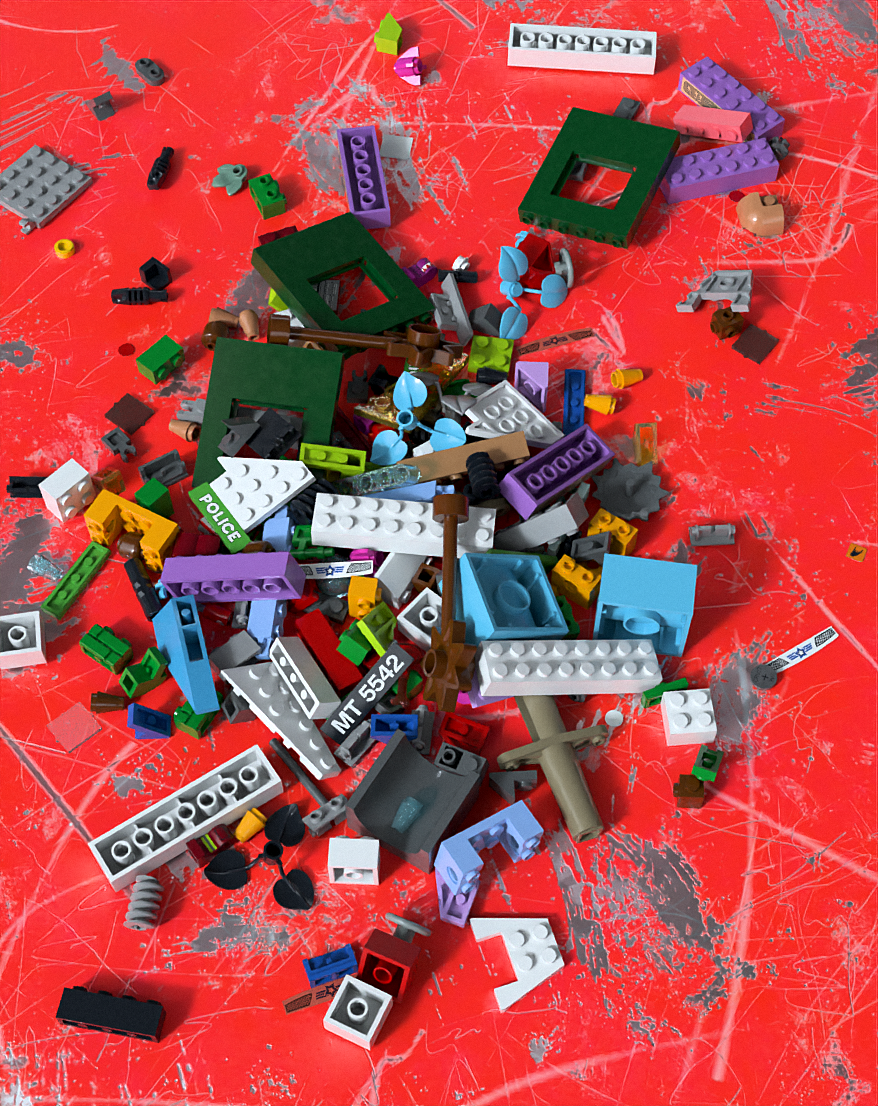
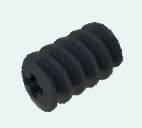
[466,452,501,500]
[290,478,339,525]

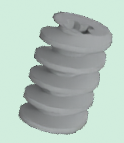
[123,875,165,931]

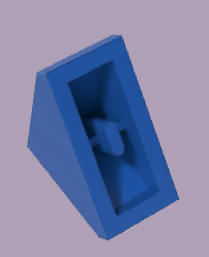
[370,714,418,744]

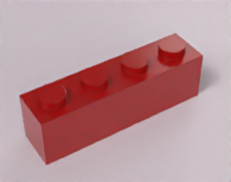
[295,608,365,699]

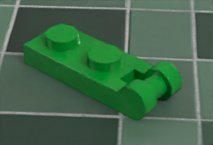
[691,744,724,782]

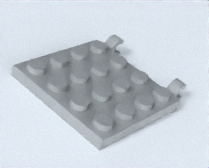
[0,145,93,235]

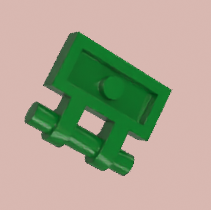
[290,525,335,560]

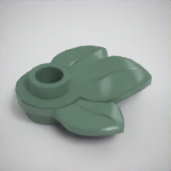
[212,164,248,196]

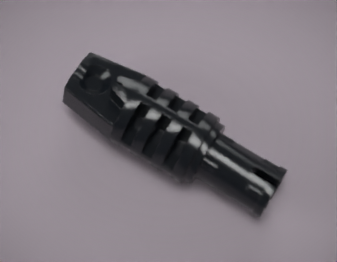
[147,146,174,190]
[111,287,168,305]

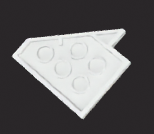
[465,380,565,449]
[209,457,316,534]

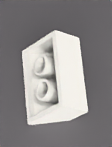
[374,552,434,609]

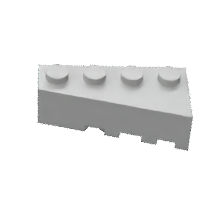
[493,492,589,553]

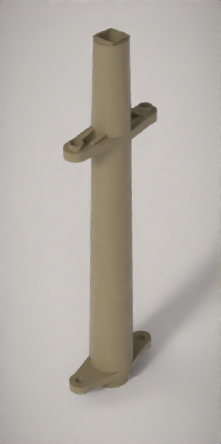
[456,492,609,844]

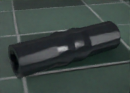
[124,557,163,622]

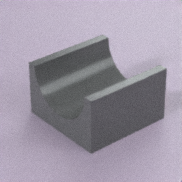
[345,729,480,874]

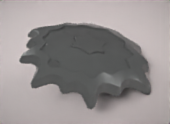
[592,458,669,522]

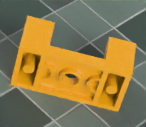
[84,489,180,572]
[551,508,638,610]

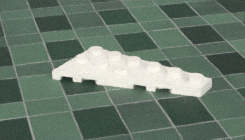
[218,661,341,780]

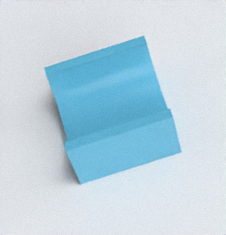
[439,553,569,647]
[592,553,697,657]

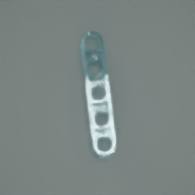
[330,464,421,496]

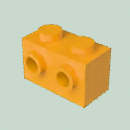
[348,575,383,620]

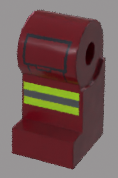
[186,824,236,869]

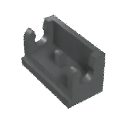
[138,449,189,488]

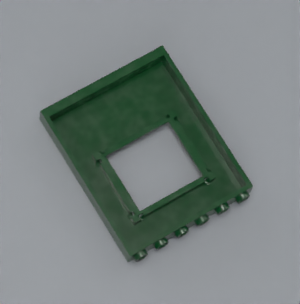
[518,107,681,249]
[250,212,435,360]
[191,337,345,491]

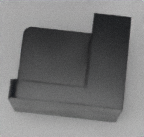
[139,257,172,290]
[367,364,399,400]

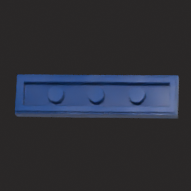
[563,369,586,437]

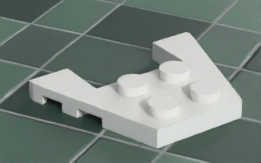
[470,918,565,1013]

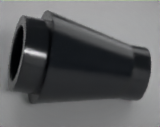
[476,366,507,385]

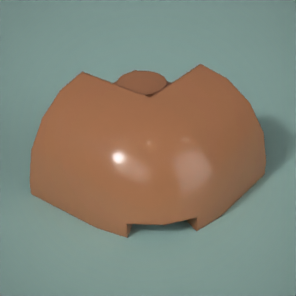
[736,192,784,237]

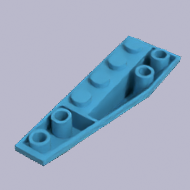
[152,594,220,715]

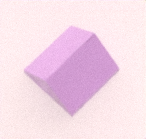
[514,361,548,413]

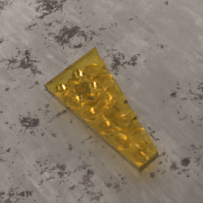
[354,353,469,434]

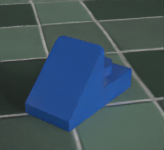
[127,703,171,740]

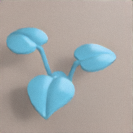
[499,246,568,340]
[370,371,467,466]

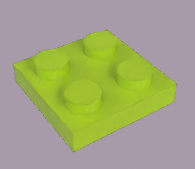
[468,335,514,377]

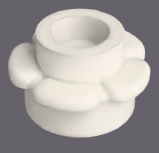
[452,255,470,271]

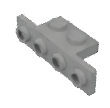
[428,273,473,346]

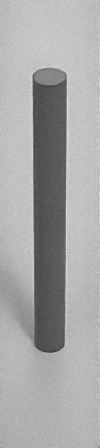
[269,738,329,807]

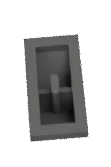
[468,303,503,338]

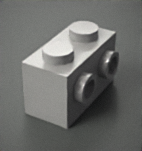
[208,630,262,685]

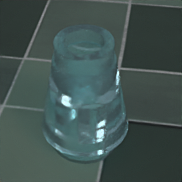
[27,554,62,582]
[391,796,423,834]

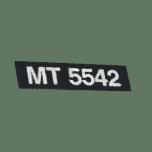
[320,642,414,745]

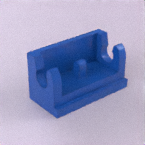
[302,943,358,989]

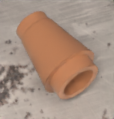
[208,307,239,329]
[238,309,260,341]
[169,419,201,442]

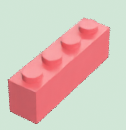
[673,105,753,143]

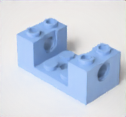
[434,800,544,896]

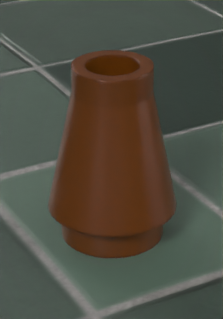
[90,691,124,714]

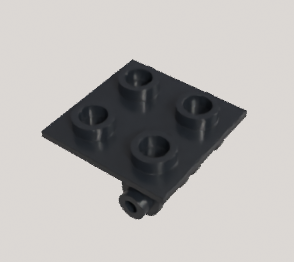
[246,407,302,460]

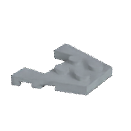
[676,270,754,312]

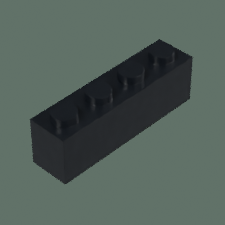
[56,986,166,1043]

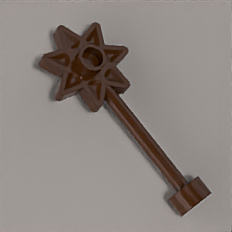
[267,314,464,368]
[420,494,477,713]

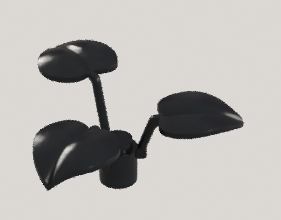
[204,803,314,910]

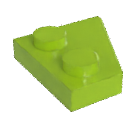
[356,601,397,657]

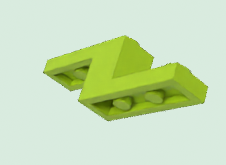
[299,443,402,489]

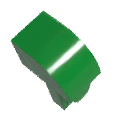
[119,646,168,699]

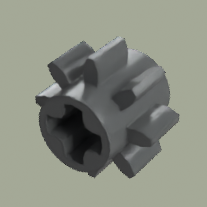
[768,137,790,161]

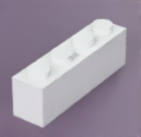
[269,637,341,720]

